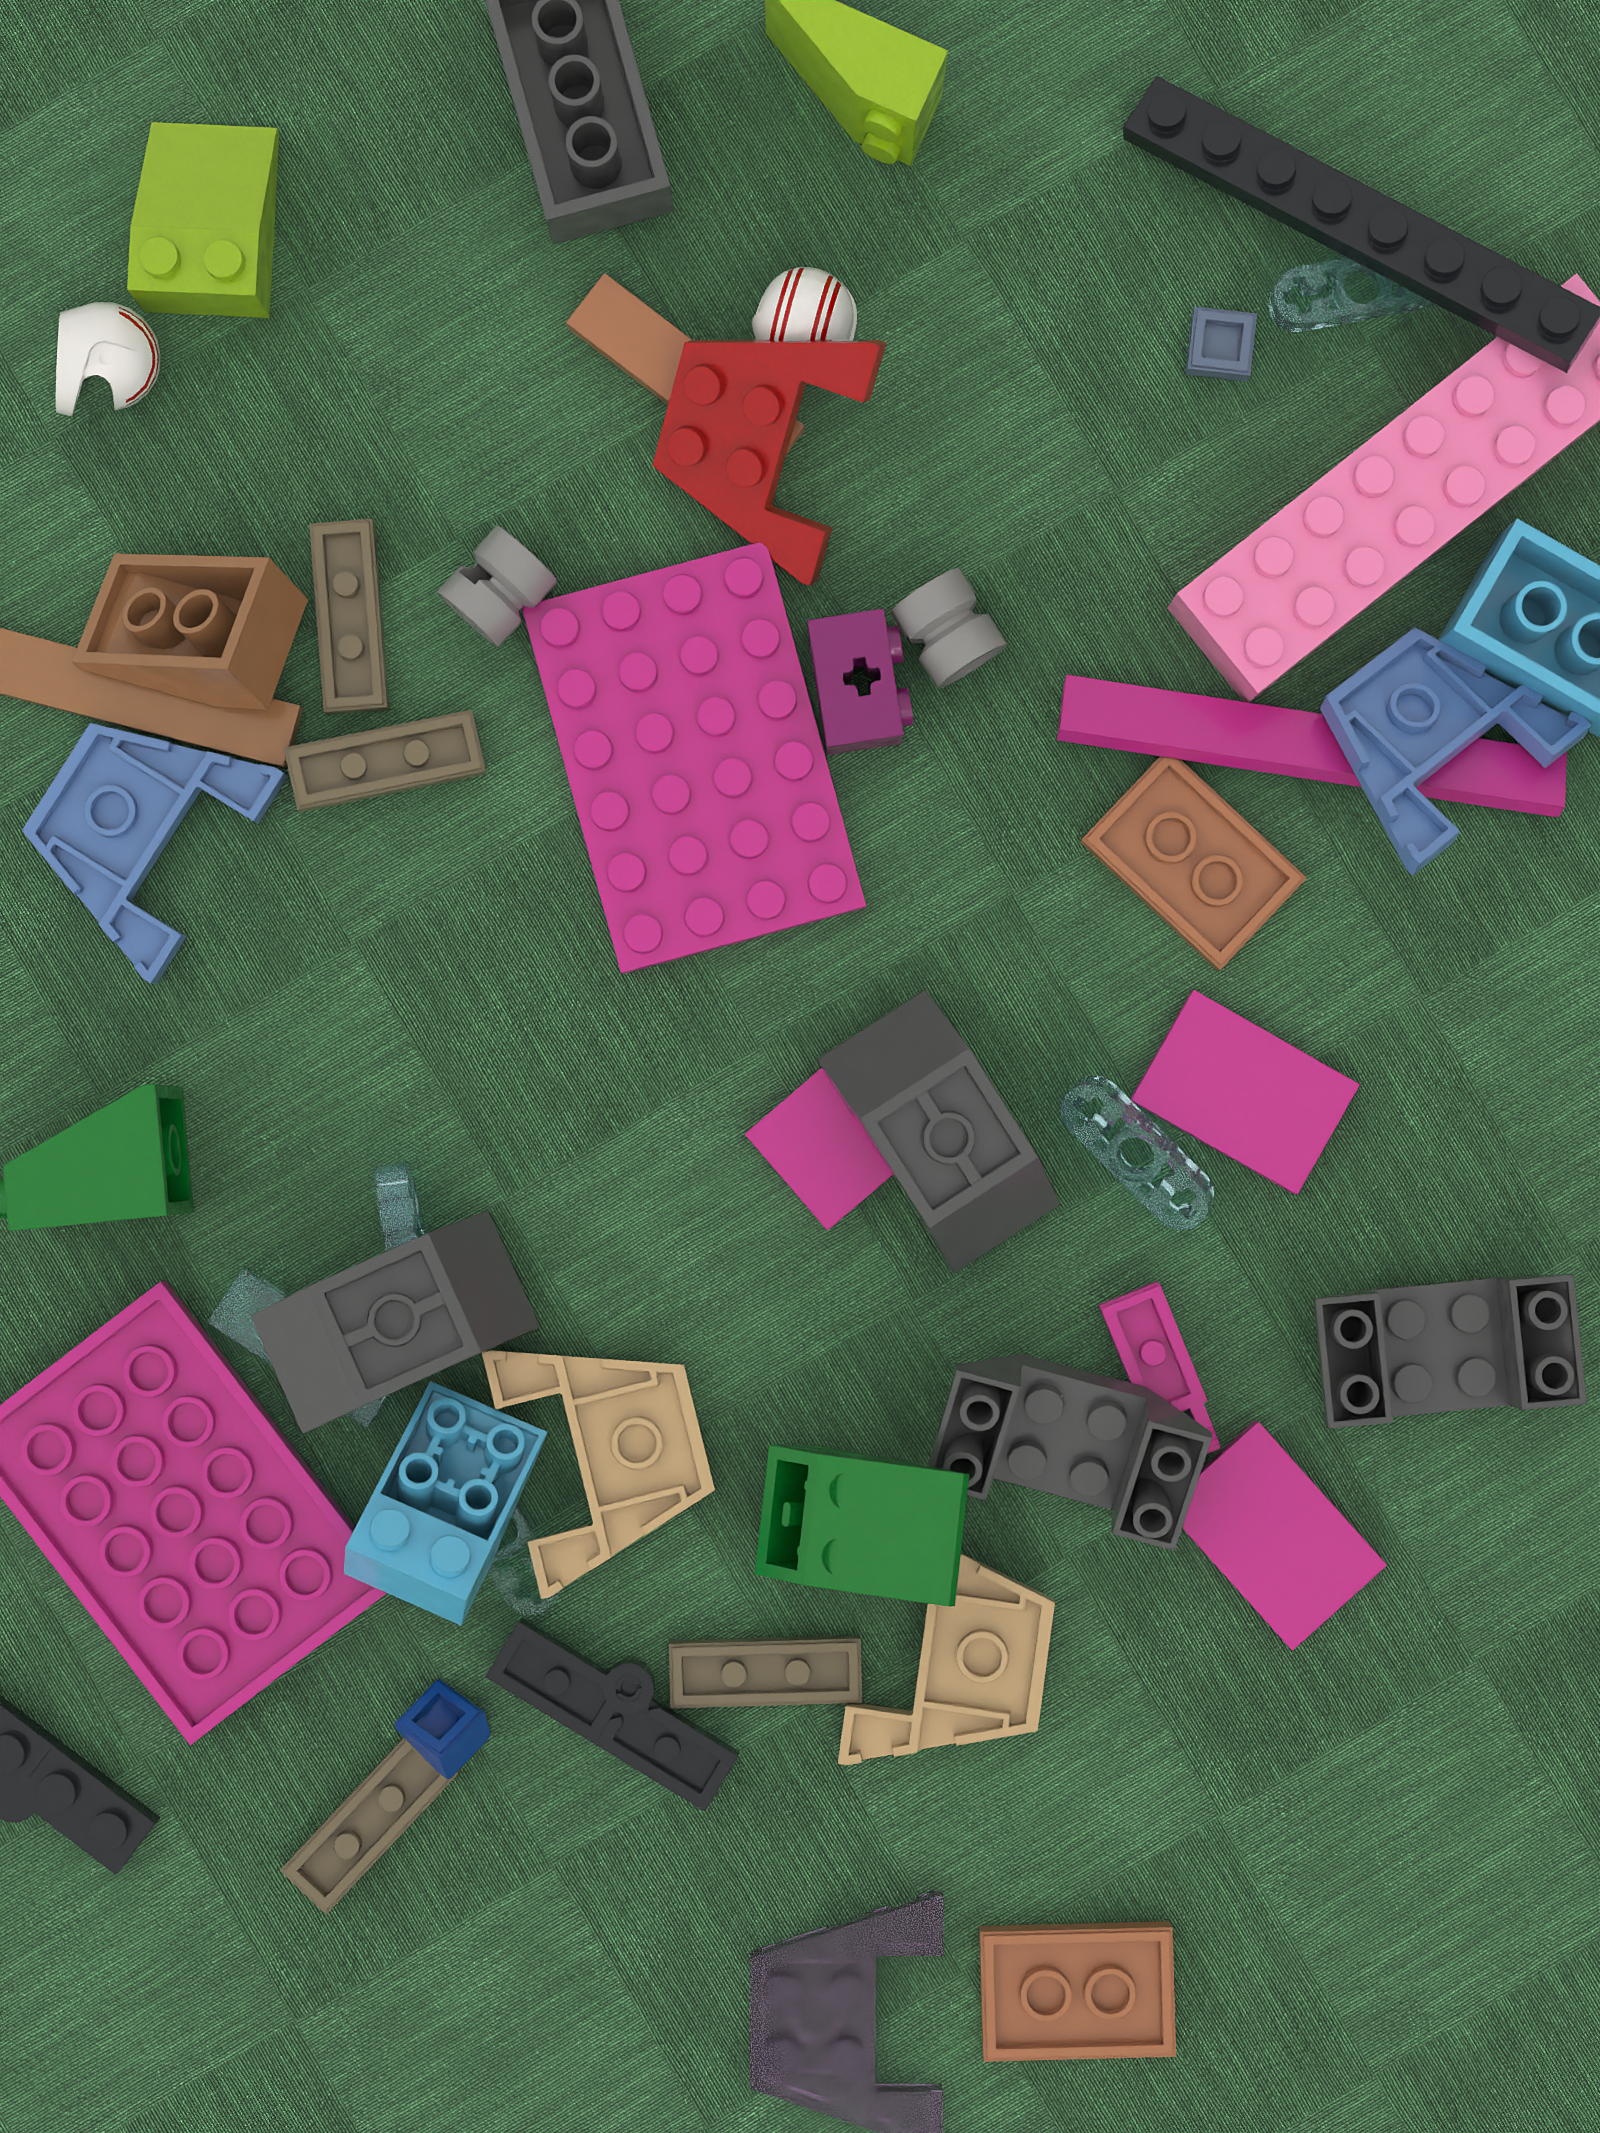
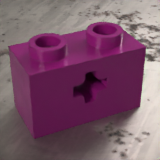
[807,608,913,755]

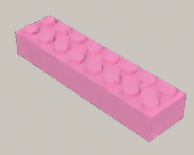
[1167,273,1600,703]

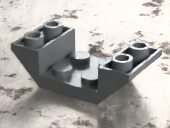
[817,990,1060,1273]
[251,1210,540,1434]
[1313,1274,1587,1429]
[928,1354,1212,1551]

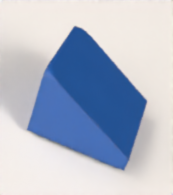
[394,1679,490,1780]

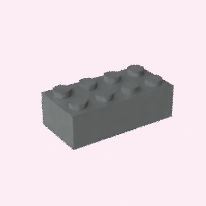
[485,0,674,245]

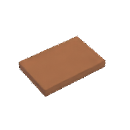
[1080,756,1307,971]
[979,1921,1176,2062]

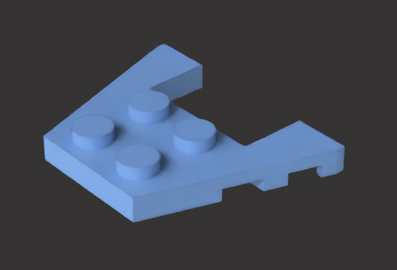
[1320,627,1592,876]
[22,723,288,985]

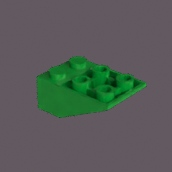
[755,1445,969,1607]

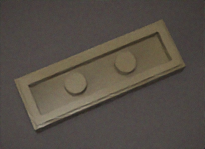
[309,519,390,715]
[284,710,486,813]
[669,1635,863,1708]
[280,1737,461,1914]

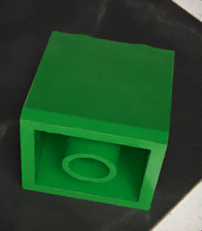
[0,1084,195,1231]

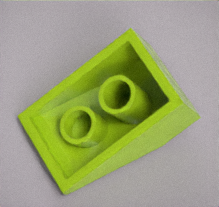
[765,0,948,166]
[127,122,279,318]

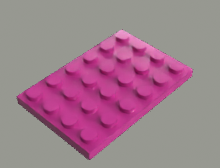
[522,542,866,975]
[0,1280,386,1745]

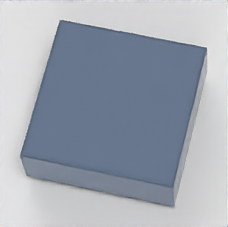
[1185,306,1257,382]

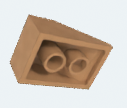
[72,553,308,710]

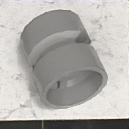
[436,525,558,648]
[890,568,1007,689]

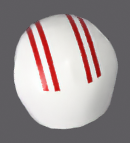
[752,267,857,341]
[56,302,161,417]

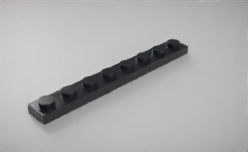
[1123,76,1600,373]

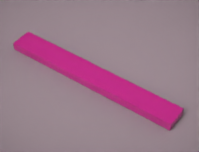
[1057,674,1567,817]

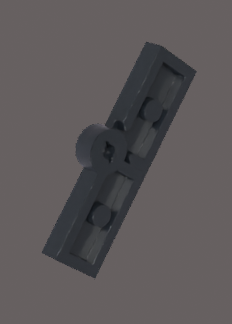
[485,1618,739,1811]
[0,1695,161,1875]

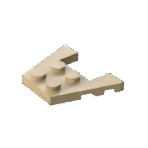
[482,1350,715,1599]
[838,1552,1055,1765]

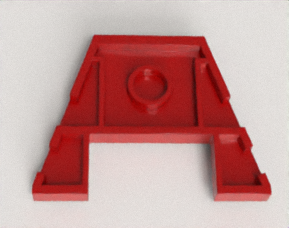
[652,340,887,586]

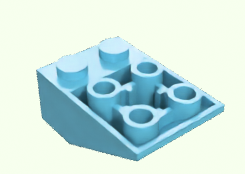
[344,1381,547,1626]

